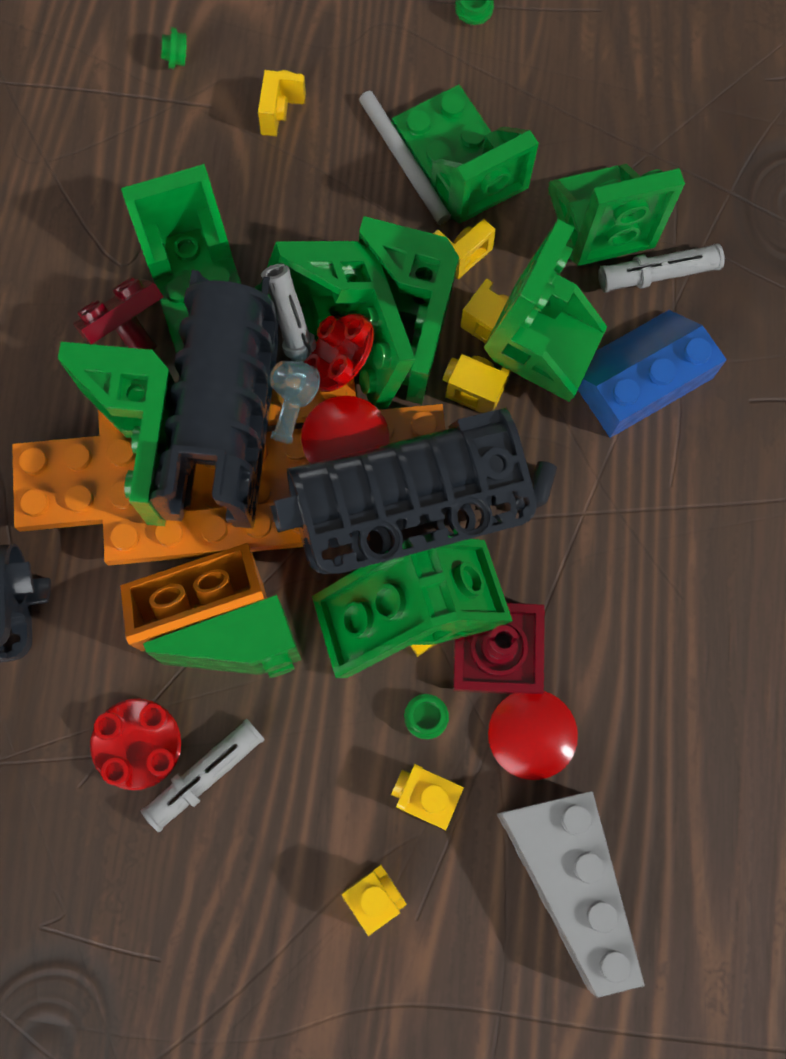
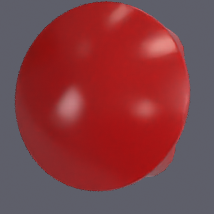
[301,314,374,392]
[301,395,389,463]
[488,691,578,780]
[90,699,181,790]

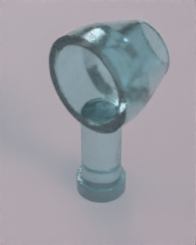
[269,361,320,444]

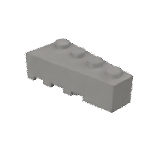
[497,791,645,997]

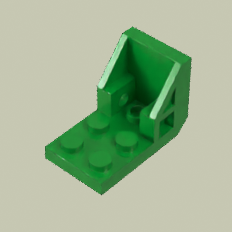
[392,84,539,224]
[121,164,241,354]
[548,164,685,266]
[359,216,459,404]
[484,219,607,402]
[261,241,416,410]
[58,341,175,527]
[312,534,513,678]

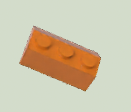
[120,542,267,651]

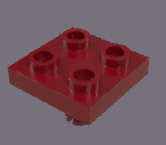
[73,277,164,350]
[453,603,545,694]

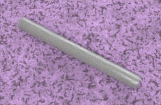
[359,91,451,225]

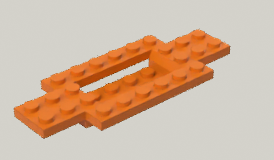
[12,376,446,566]

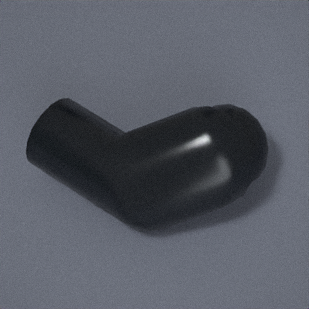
[516,461,557,513]

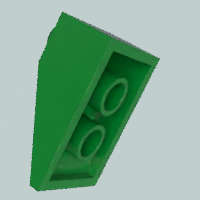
[143,595,302,678]

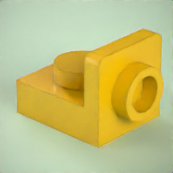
[258,70,306,137]
[433,219,496,279]
[391,764,464,830]

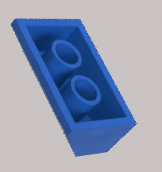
[578,310,727,438]

